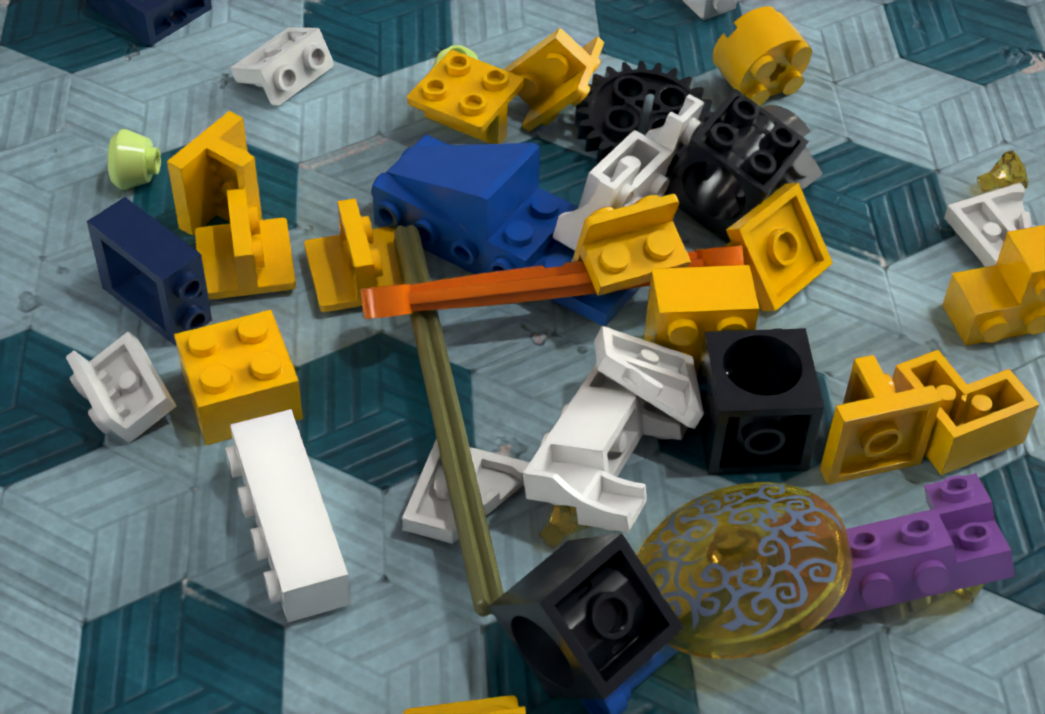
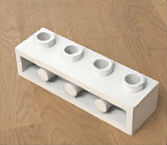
[225,409,351,623]

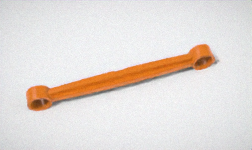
[360,245,744,319]

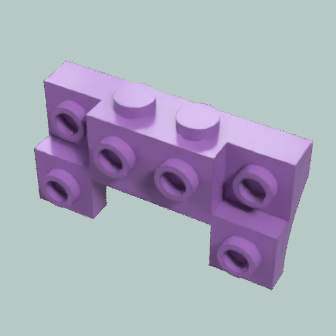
[769,473,1015,626]

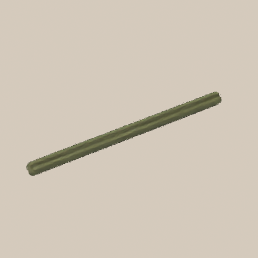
[393,225,504,617]

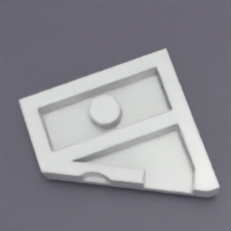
[944,183,1032,267]
[594,326,704,429]
[402,438,530,544]

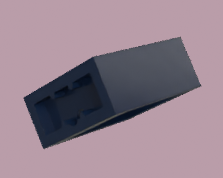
[86,0,212,47]
[87,197,212,346]

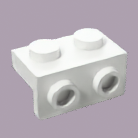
[66,332,177,443]

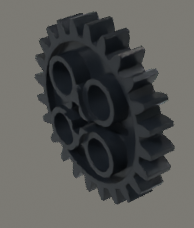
[574,61,714,178]

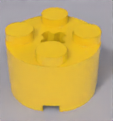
[712,6,812,106]

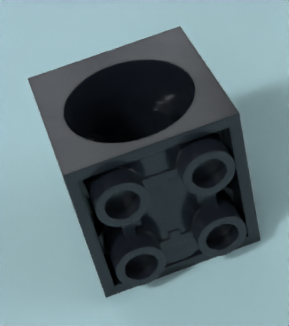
[663,88,809,244]
[697,328,824,475]
[488,533,684,700]

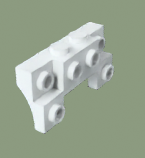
[553,94,704,251]
[523,363,688,533]

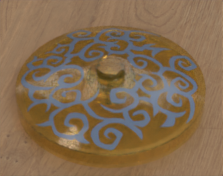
[638,482,853,659]

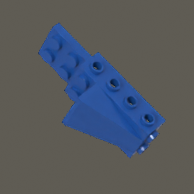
[371,134,639,327]

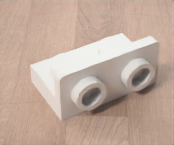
[230,27,334,106]

